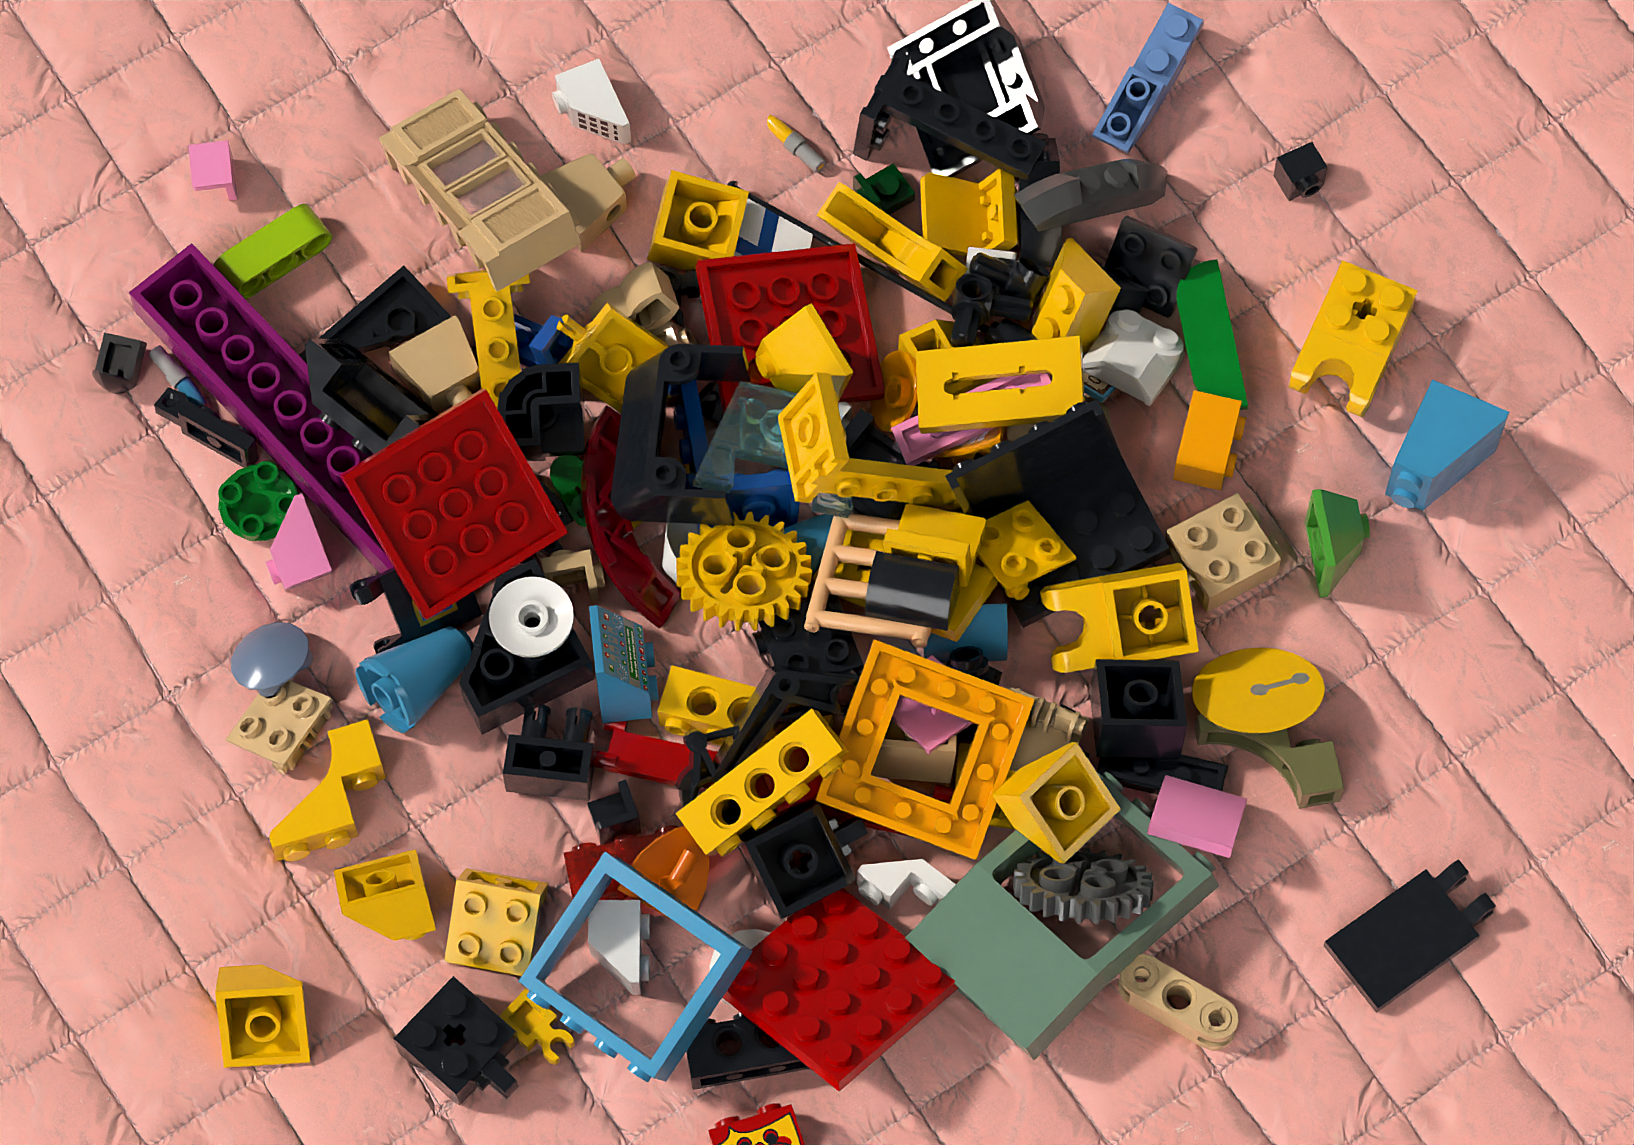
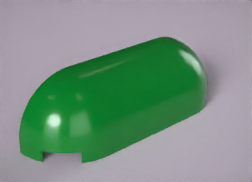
[1176,259,1248,411]

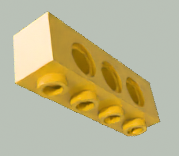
[658,665,834,754]
[676,709,849,857]

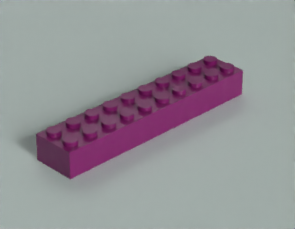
[129,243,393,573]

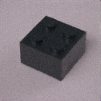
[1089,659,1187,758]

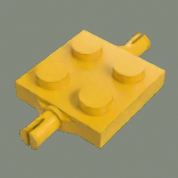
[557,302,671,413]

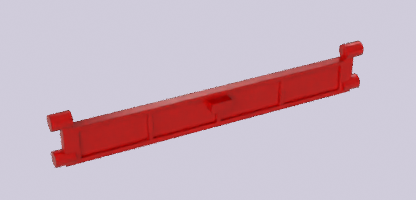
[594,721,955,838]

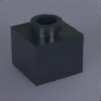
[1273,142,1328,201]

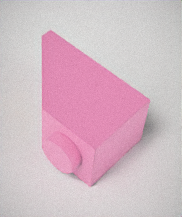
[265,493,332,591]

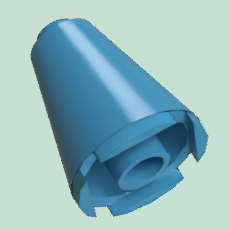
[355,626,474,733]

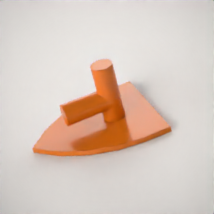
[617,826,709,920]

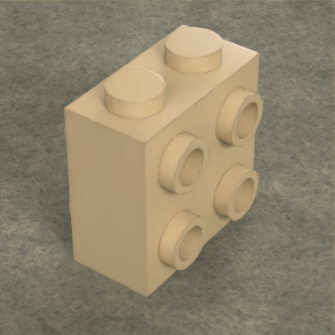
[1165,493,1282,613]

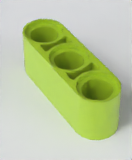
[213,204,332,299]

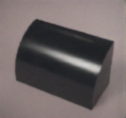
[865,551,960,631]

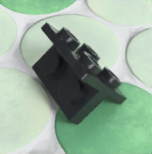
[1104,216,1200,318]

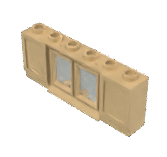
[378,89,581,292]

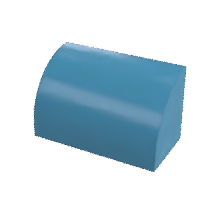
[923,604,1008,663]

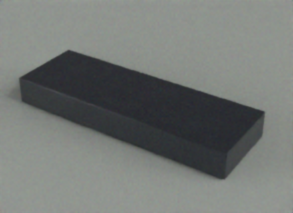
[1096,754,1228,795]

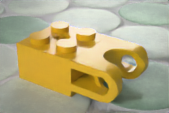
[1288,260,1418,417]
[1040,563,1199,673]

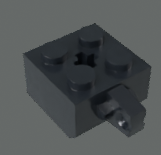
[739,800,868,919]
[393,976,519,1105]

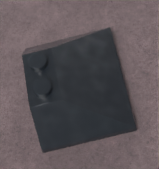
[887,0,1045,177]
[305,338,439,456]

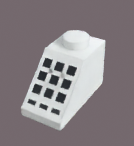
[552,59,631,144]

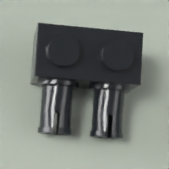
[503,703,595,801]

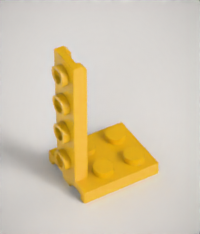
[446,270,531,407]
[778,372,962,510]

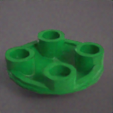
[218,461,299,541]

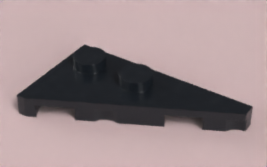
[299,265,452,364]

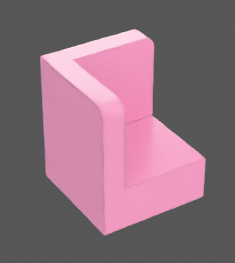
[188,140,237,201]

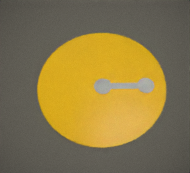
[1192,648,1325,733]

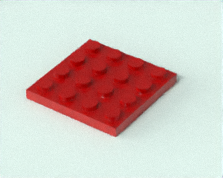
[695,243,885,418]
[340,389,568,620]
[722,888,958,1091]

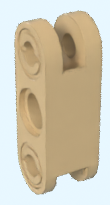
[1118,954,1239,1051]

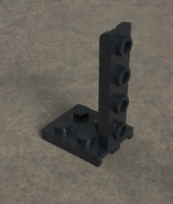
[853,49,1046,180]

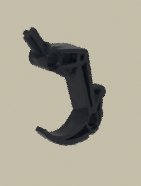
[675,665,863,836]

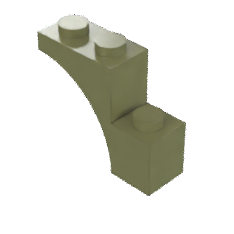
[1194,715,1344,809]

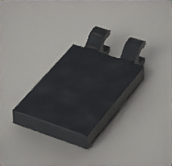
[1324,859,1496,1013]

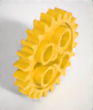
[676,512,812,631]

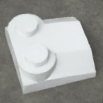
[1083,310,1185,406]

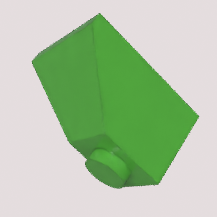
[1304,489,1370,598]

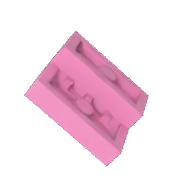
[1147,775,1247,858]

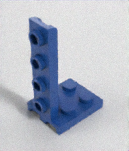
[668,380,800,535]

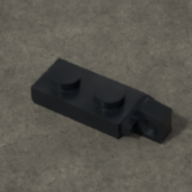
[154,387,259,468]

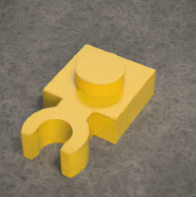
[499,988,575,1065]

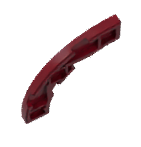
[581,405,681,628]

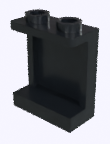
[825,408,941,520]

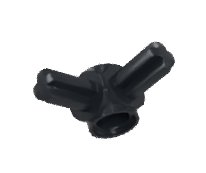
[950,273,1033,347]

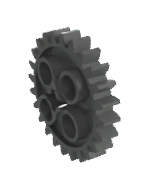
[1013,848,1154,924]

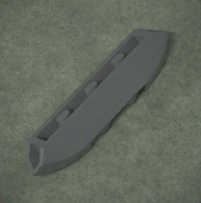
[1014,159,1168,231]

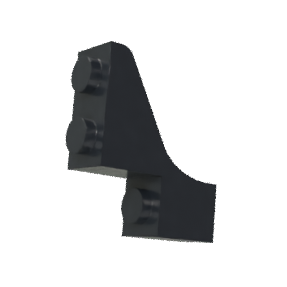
[1017,133,1062,266]

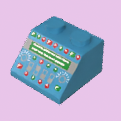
[589,605,659,723]

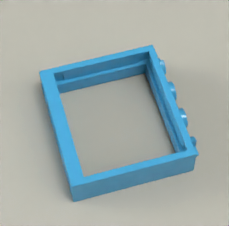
[518,852,753,1082]

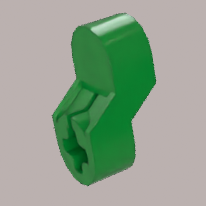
[550,455,587,527]

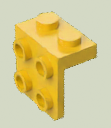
[920,168,1019,257]

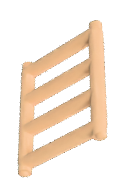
[804,506,932,648]

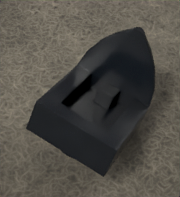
[92,332,147,394]

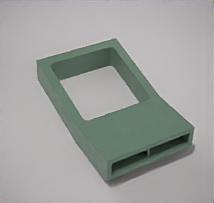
[905,771,1219,1060]

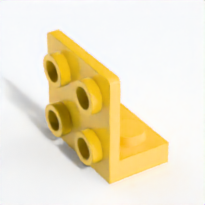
[883,504,986,588]
[445,868,549,976]

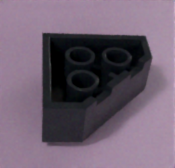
[459,558,594,735]

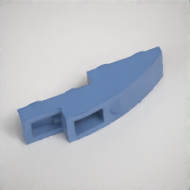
[1092,3,1204,154]

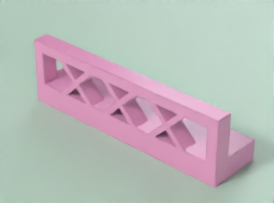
[891,373,1053,466]

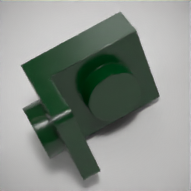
[853,163,915,215]

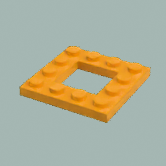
[814,640,1035,860]

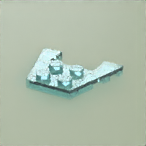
[693,381,853,518]

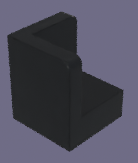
[587,780,641,846]

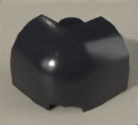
[497,362,585,461]

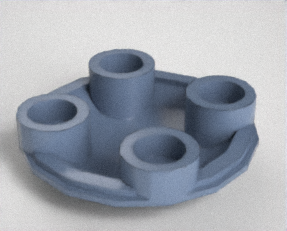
[231,622,313,697]

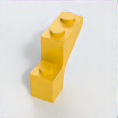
[816,182,968,302]
[269,719,386,862]

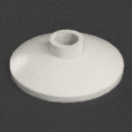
[489,577,574,657]

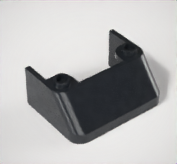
[611,344,752,526]

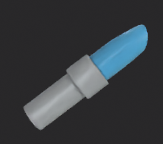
[149,345,206,407]

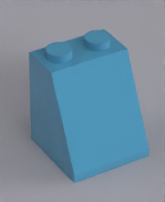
[1385,379,1509,511]

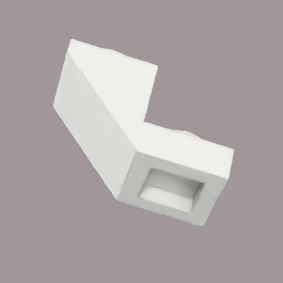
[857,859,956,910]

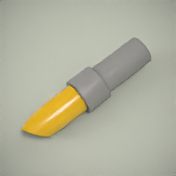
[767,115,826,173]

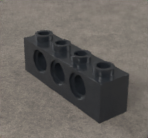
[686,1013,810,1090]

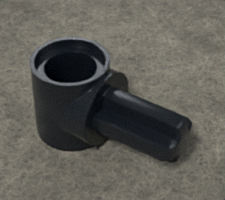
[969,252,1051,307]

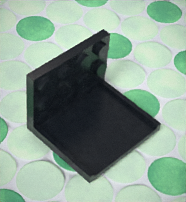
[945,399,1171,628]

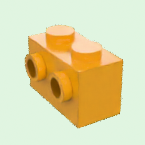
[1173,390,1247,491]

